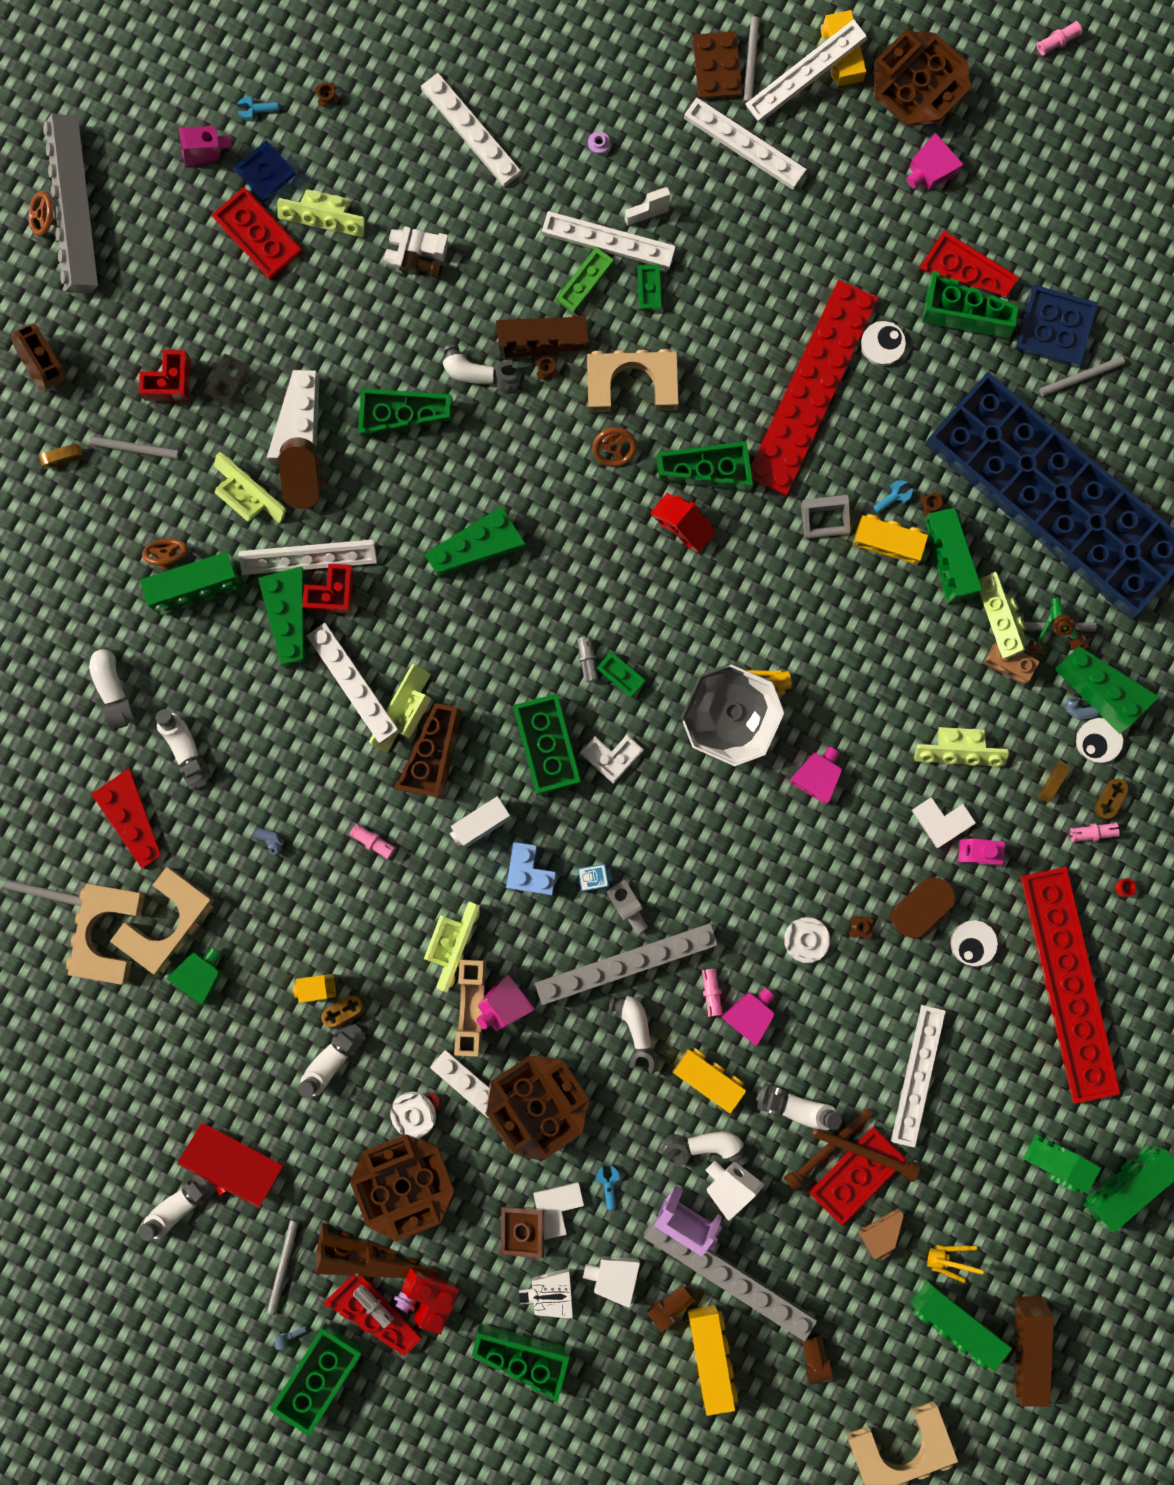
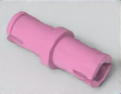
[1037,21,1082,56]
[1070,822,1119,843]
[350,823,396,860]
[702,969,723,1017]

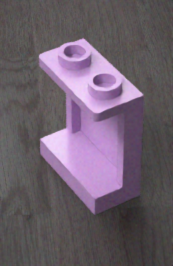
[654,1185,722,1257]

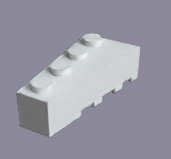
[267,370,319,464]

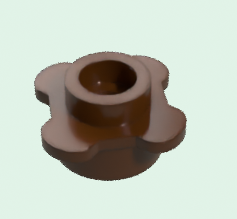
[315,83,339,107]
[535,356,558,379]
[920,492,945,516]
[849,915,873,939]

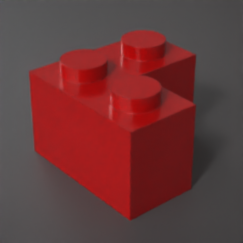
[139,350,191,402]
[650,493,716,553]
[302,564,354,614]
[401,1267,459,1335]

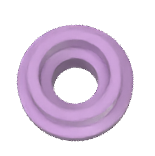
[588,131,610,154]
[394,1292,416,1313]

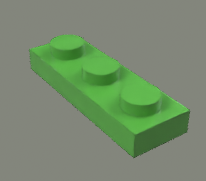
[556,247,614,314]

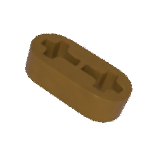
[39,444,83,469]
[1038,760,1071,803]
[1094,778,1128,819]
[321,996,365,1029]

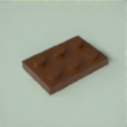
[692,31,742,101]

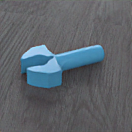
[237,96,280,121]
[874,480,913,513]
[596,1165,620,1210]

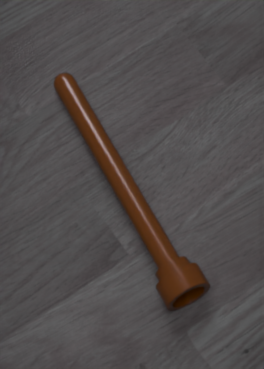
[783,1109,873,1192]
[812,1129,920,1182]

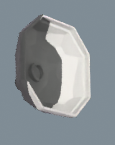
[681,664,784,766]

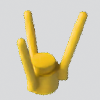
[746,670,792,695]
[927,1245,985,1283]

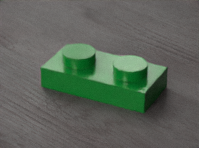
[637,265,661,311]
[596,652,645,699]

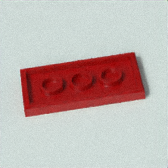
[211,187,303,281]
[177,1122,283,1208]
[808,1126,907,1226]

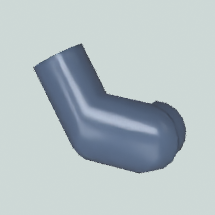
[1065,697,1098,720]
[254,827,283,855]

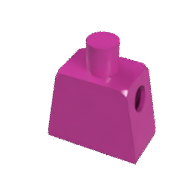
[179,126,232,167]
[906,133,963,190]
[789,747,842,805]
[958,839,1005,867]
[477,975,535,1031]
[721,988,776,1046]

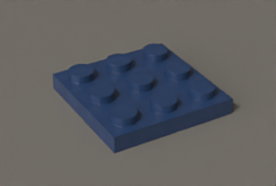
[1015,285,1098,368]

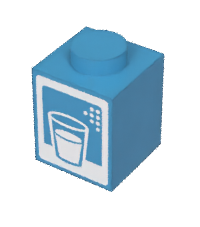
[578,864,612,892]

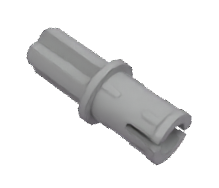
[577,637,598,683]
[353,1285,394,1328]

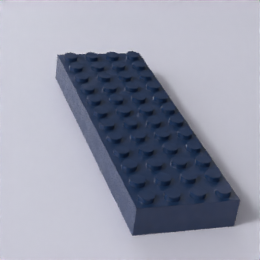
[924,371,1174,619]

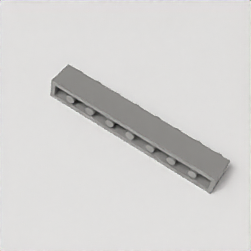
[43,113,98,294]
[535,923,718,1005]
[643,1214,817,1342]

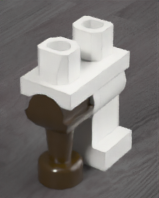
[384,226,449,279]

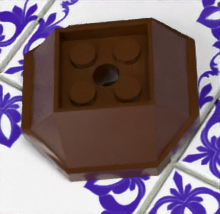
[874,29,971,127]
[485,1055,590,1161]
[350,1134,455,1241]

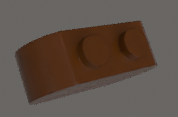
[11,323,66,393]
[278,437,324,509]
[890,877,955,938]

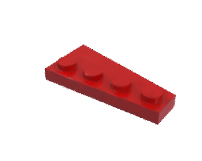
[919,230,1019,298]
[91,768,162,869]
[323,1276,422,1356]

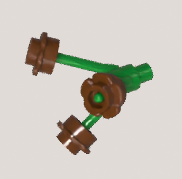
[1024,598,1091,659]

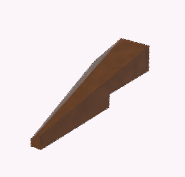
[315,1223,437,1278]

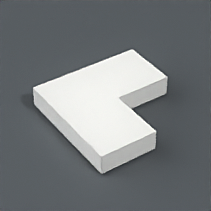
[625,187,670,226]
[580,735,644,784]
[911,797,976,848]
[533,1182,584,1240]

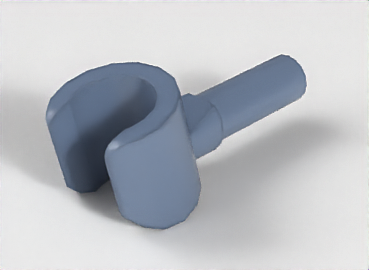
[275,1327,306,1350]

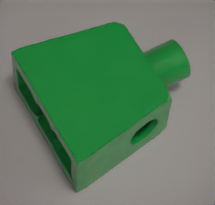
[167,947,223,1005]

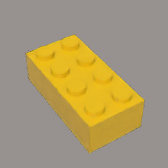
[688,1305,738,1416]

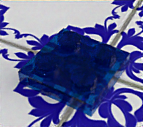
[233,140,296,203]

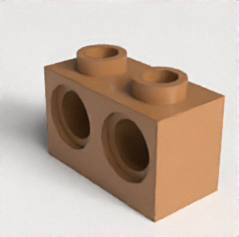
[983,642,1040,685]

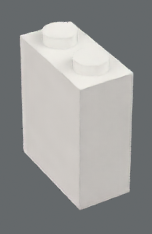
[450,796,512,848]

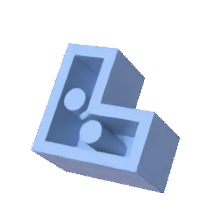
[506,842,556,896]

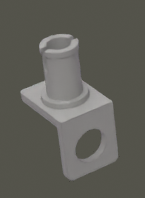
[606,880,648,933]

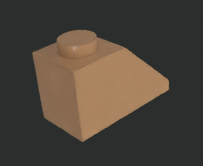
[857,1208,903,1260]

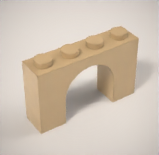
[587,349,678,413]
[110,867,215,974]
[66,884,145,985]
[454,959,486,1057]
[846,1401,958,1485]

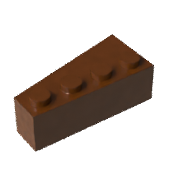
[496,315,589,360]
[394,703,463,800]
[1013,1296,1054,1407]

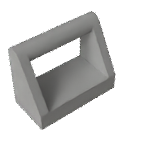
[801,495,850,539]

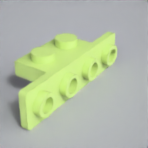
[277,189,365,237]
[214,452,286,523]
[979,572,1026,659]
[369,664,431,752]
[914,727,1009,767]
[424,902,480,992]

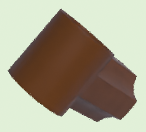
[646,1284,695,1331]
[802,1333,833,1385]

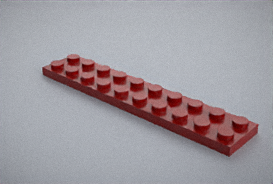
[750,279,879,496]
[1020,867,1120,1104]

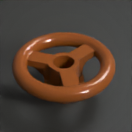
[28,191,57,236]
[592,427,637,467]
[142,538,188,569]

